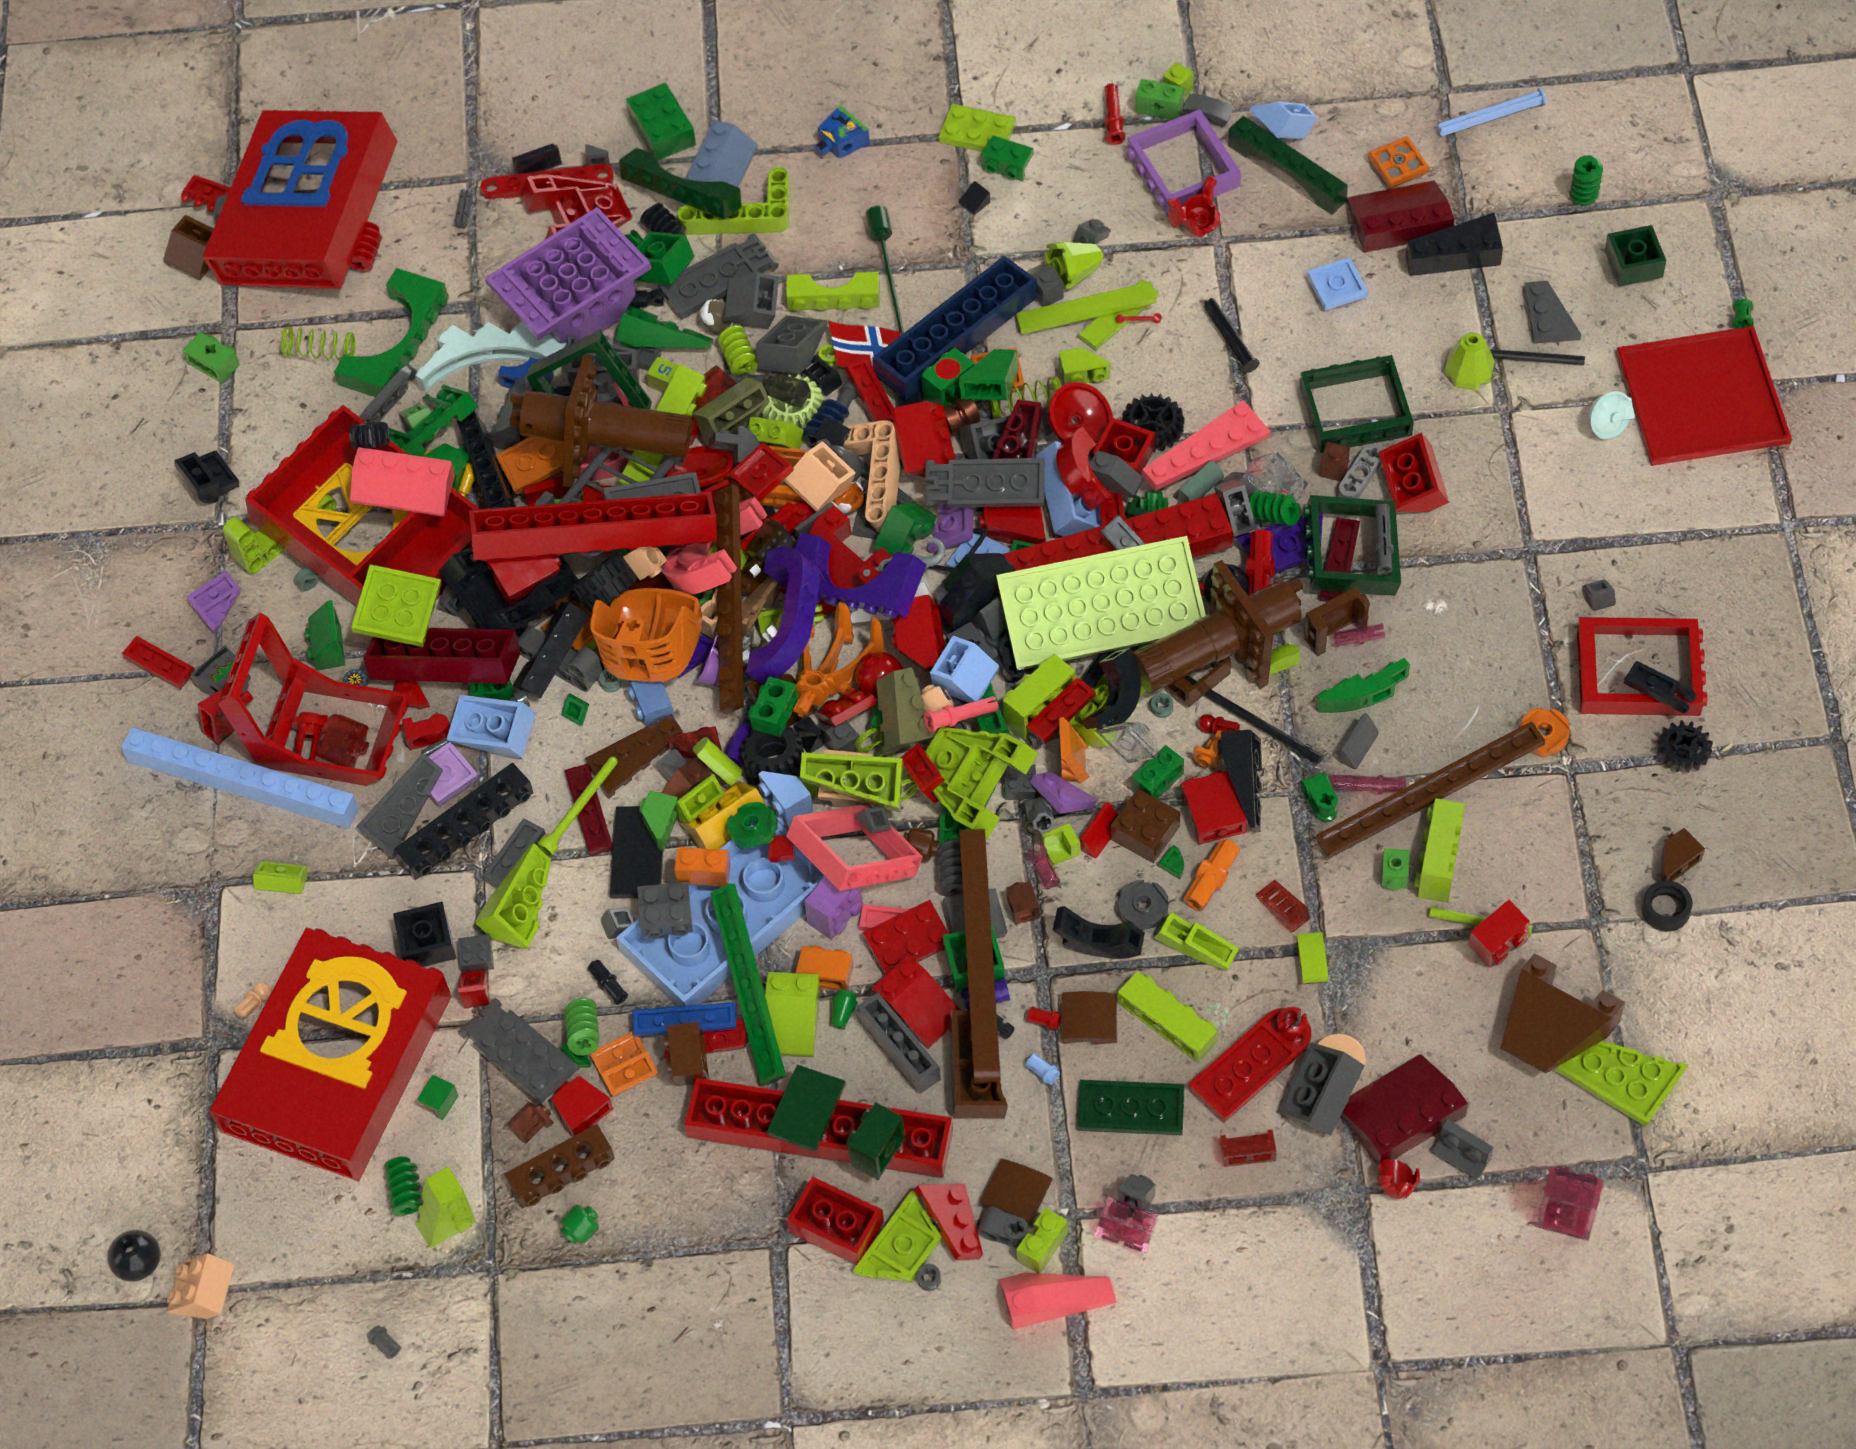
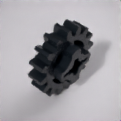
[1657,720,1713,773]

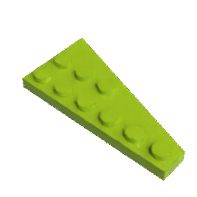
[1553,1041,1689,1127]

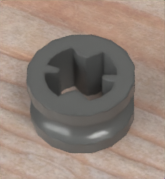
[917,1264,941,1291]

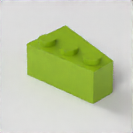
[415,1166,476,1248]

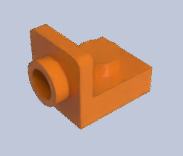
[1193,730,1223,770]

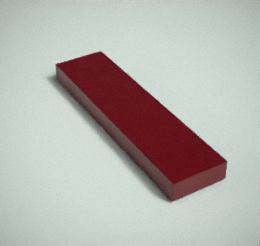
[1320,517,1360,602]
[564,763,613,856]

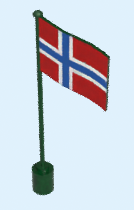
[828,206,904,370]

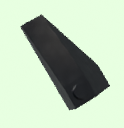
[1218,729,1262,832]

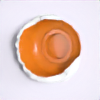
[832,481,864,513]

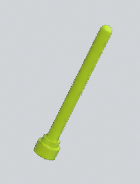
[537,757,618,856]

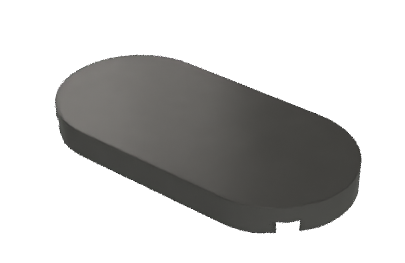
[359,364,417,422]

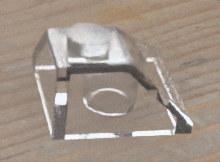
[1095,722,1159,763]

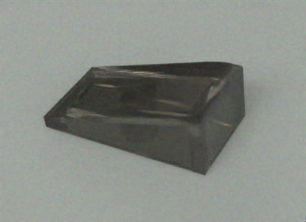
[762,372,811,408]

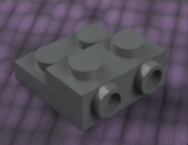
[637,881,693,939]

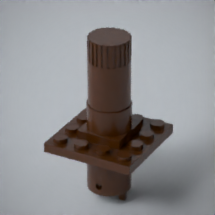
[510,354,693,487]
[1132,560,1303,693]

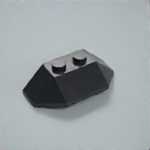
[936,553,1015,635]

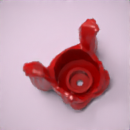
[1168,176,1221,237]

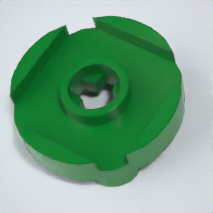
[727,802,778,848]

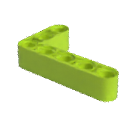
[677,167,790,235]
[223,493,337,574]

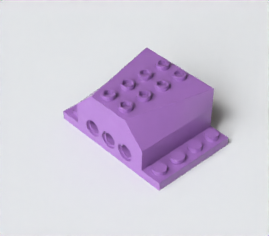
[485,207,651,343]

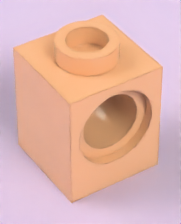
[623,546,667,580]

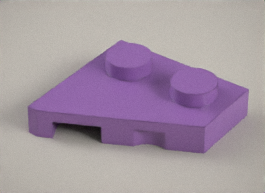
[1030,772,1097,814]

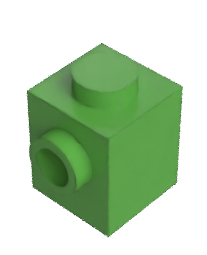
[1381,848,1409,890]

